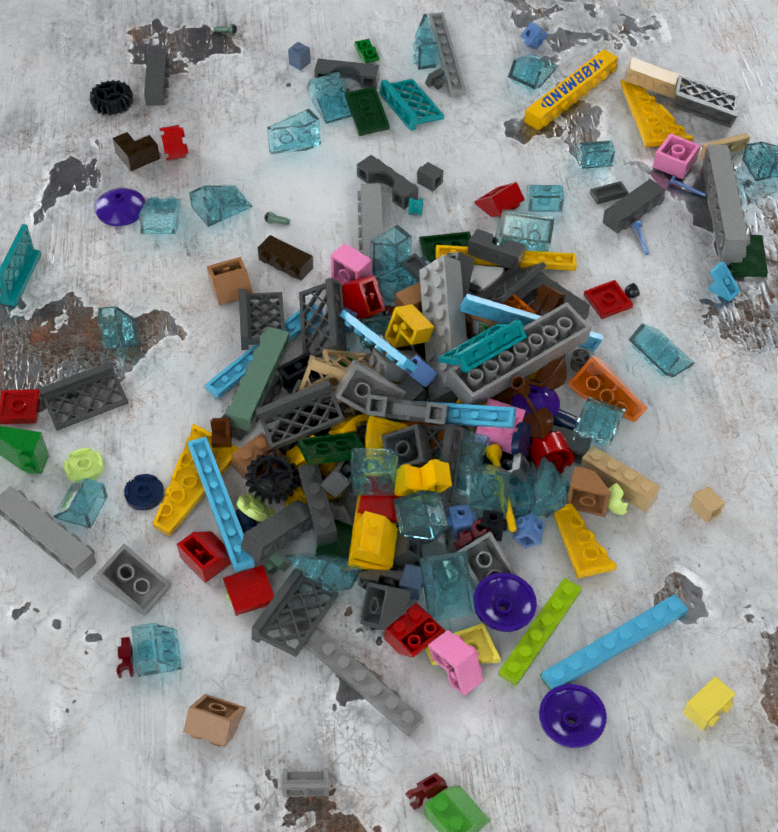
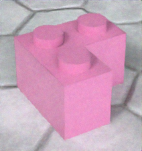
[428,630,484,696]

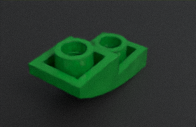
[354,38,379,63]

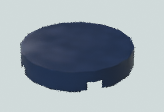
[511,422,531,458]
[124,474,164,511]

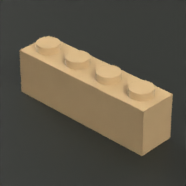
[624,57,691,98]
[580,446,660,512]

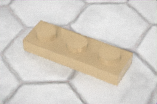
[700,133,750,160]

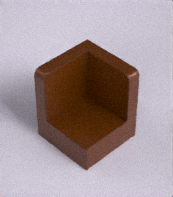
[210,418,232,448]

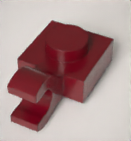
[453,519,489,550]
[116,637,134,678]
[405,773,448,809]

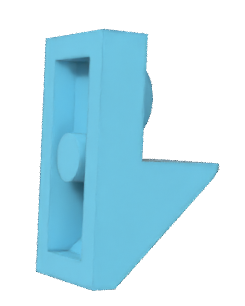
[708,262,740,301]

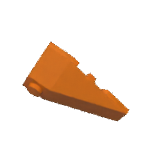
[567,356,648,422]

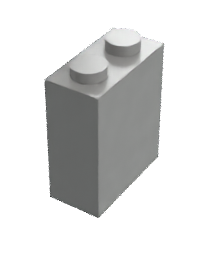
[369,348,422,382]

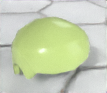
[607,483,629,515]

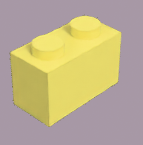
[683,676,736,731]

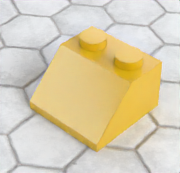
[352,511,398,568]

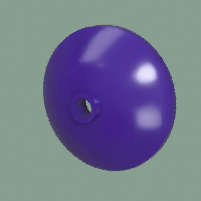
[95,188,146,226]
[511,379,560,419]
[473,573,537,632]
[539,684,607,748]

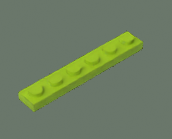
[498,578,582,686]

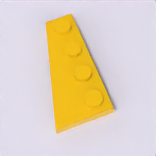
[551,503,617,579]

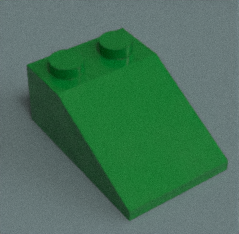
[0,426,49,474]

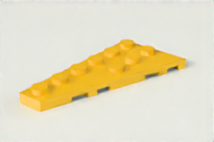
[620,79,693,148]
[153,424,240,537]

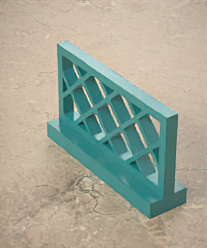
[379,79,444,131]
[0,224,41,306]
[438,320,527,372]

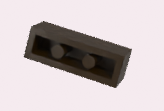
[257,235,313,281]

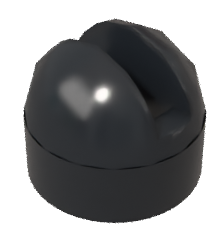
[625,283,640,298]

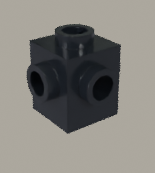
[478,509,507,541]

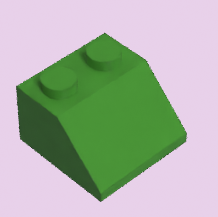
[424,785,490,832]

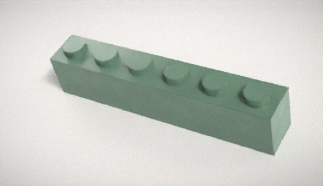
[225,327,290,431]

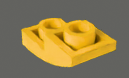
[329,413,368,435]

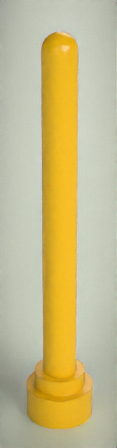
[485,444,517,532]

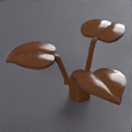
[486,357,567,439]

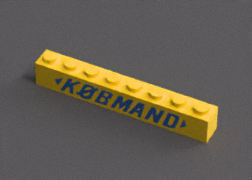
[524,49,619,131]

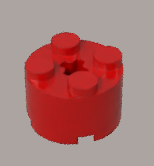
[159,125,189,161]
[529,431,574,477]

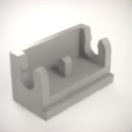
[282,768,329,797]

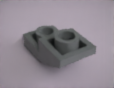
[358,570,403,590]

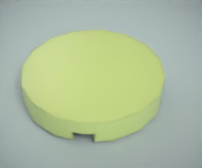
[64,448,104,484]
[236,494,276,522]

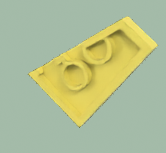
[425,623,501,665]

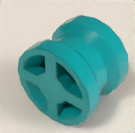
[408,198,423,215]

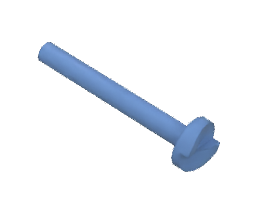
[668,175,706,197]
[632,220,649,255]

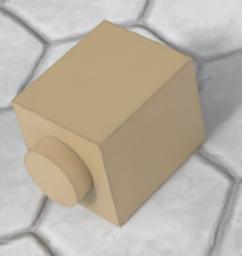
[691,486,725,523]

